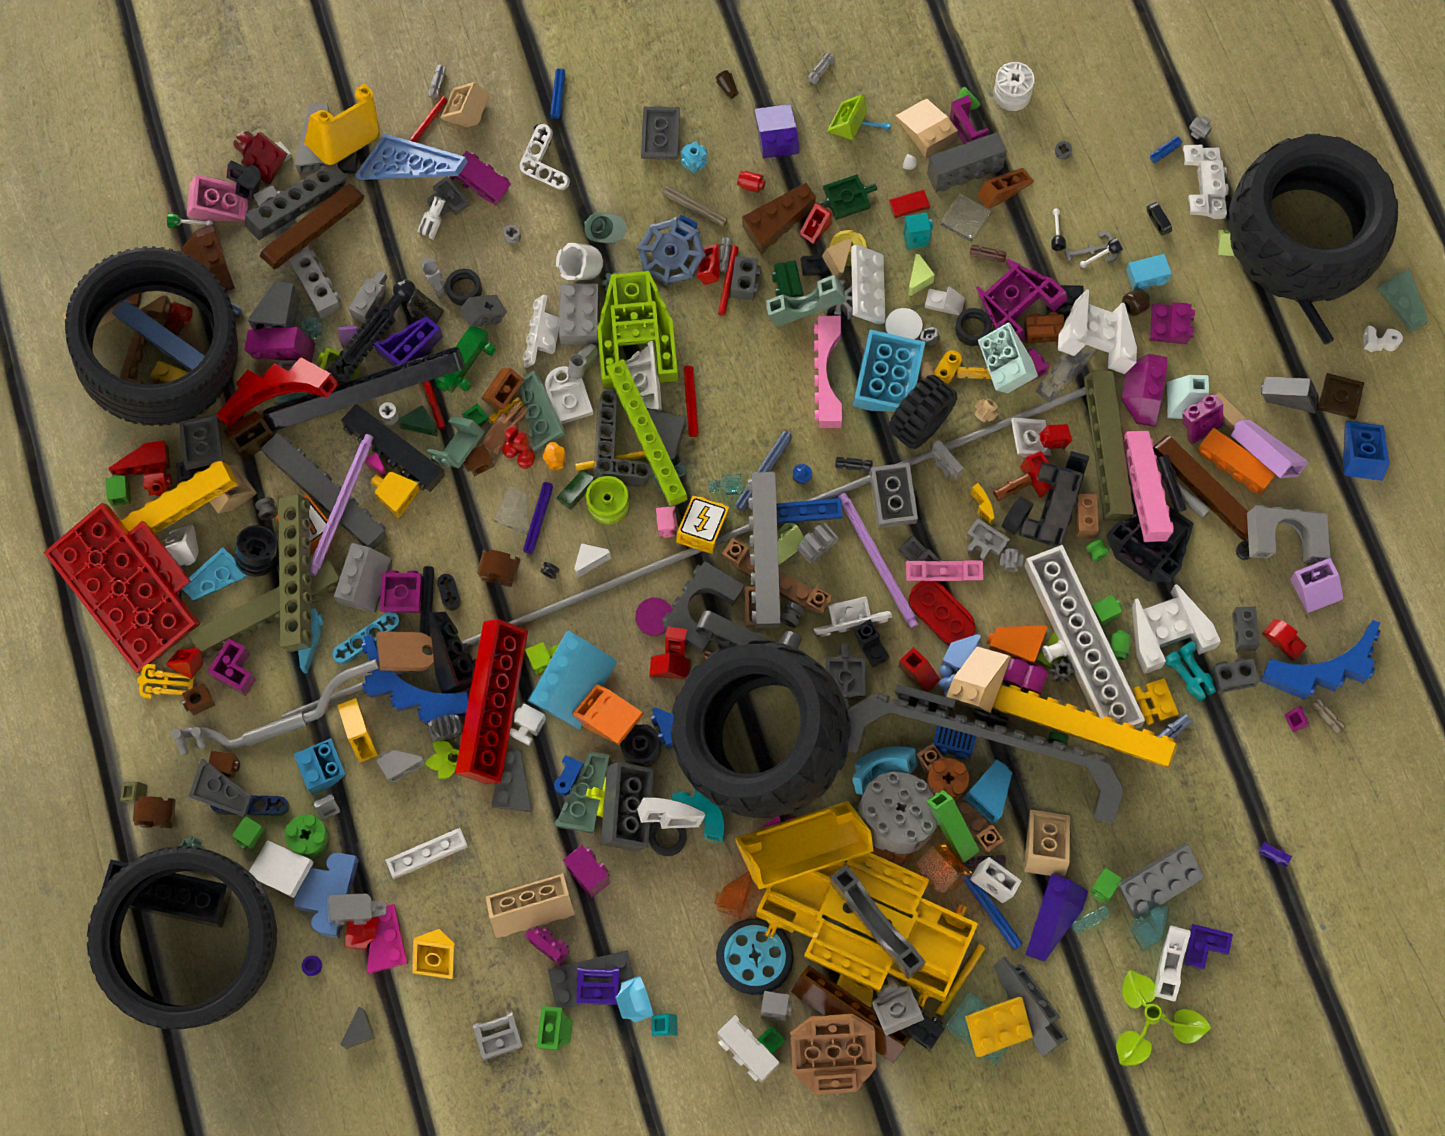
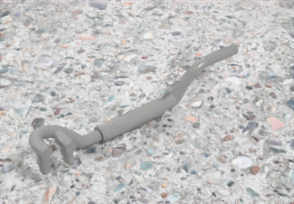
[171,659,379,756]

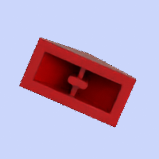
[799,203,832,244]
[166,648,203,679]
[649,653,690,679]

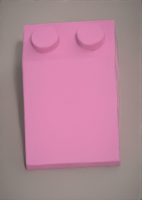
[187,175,249,222]

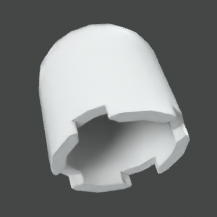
[556,243,603,280]

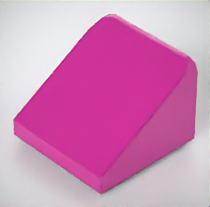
[365,453,387,477]

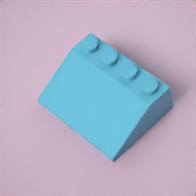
[852,330,925,412]
[528,631,617,730]

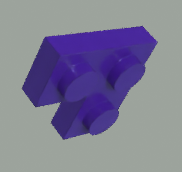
[1183,924,1233,970]

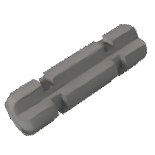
[808,53,834,85]
[428,65,447,99]
[720,237,732,273]

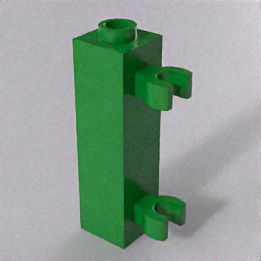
[435,326,496,393]

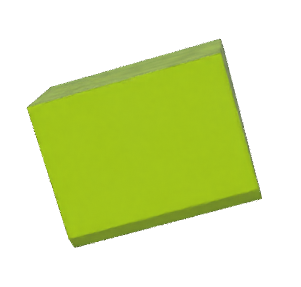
[827,94,868,140]

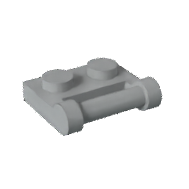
[473,1012,523,1060]

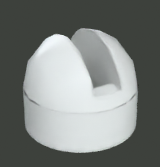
[903,154,917,170]

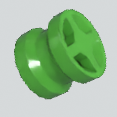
[1085,539,1110,562]

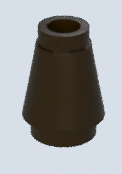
[715,70,739,99]

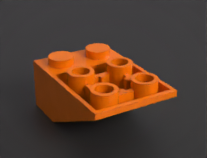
[572,684,643,745]

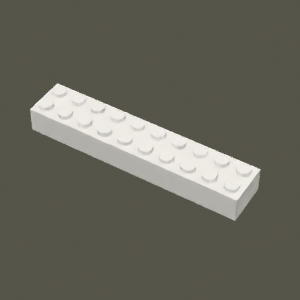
[1024,545,1145,729]

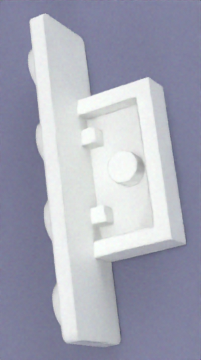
[523,294,560,368]
[813,596,892,637]

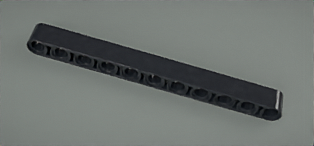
[263,347,465,431]

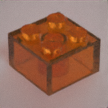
[916,844,973,893]

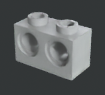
[761,991,792,1022]

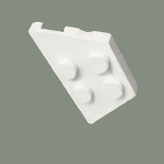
[625,340,662,411]

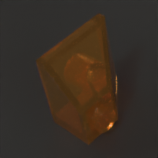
[714,871,753,918]

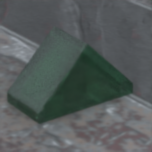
[398,405,438,436]

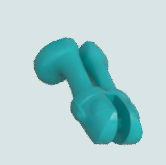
[1165,641,1216,702]

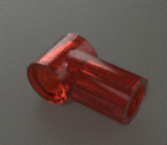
[163,301,193,336]

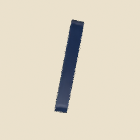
[210,795,289,816]

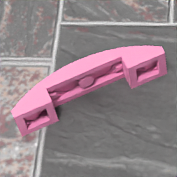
[906,561,983,581]

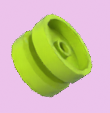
[586,476,630,525]

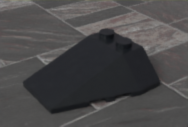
[1106,504,1194,582]

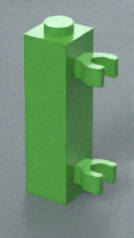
[926,790,980,863]

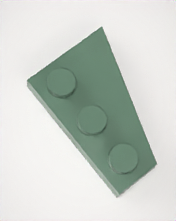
[1377,268,1428,333]

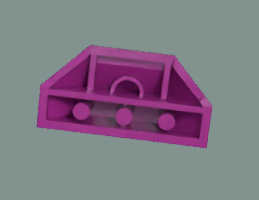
[1121,353,1167,427]

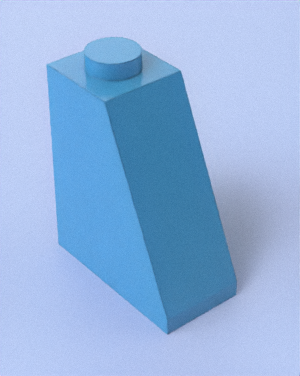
[963,759,1012,825]

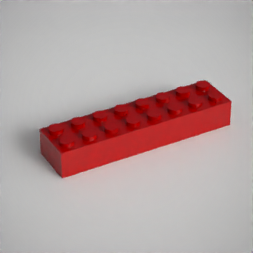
[455,619,528,784]

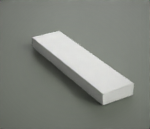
[385,828,468,879]

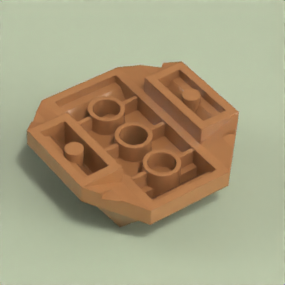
[790,1014,876,1094]

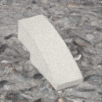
[637,798,705,829]

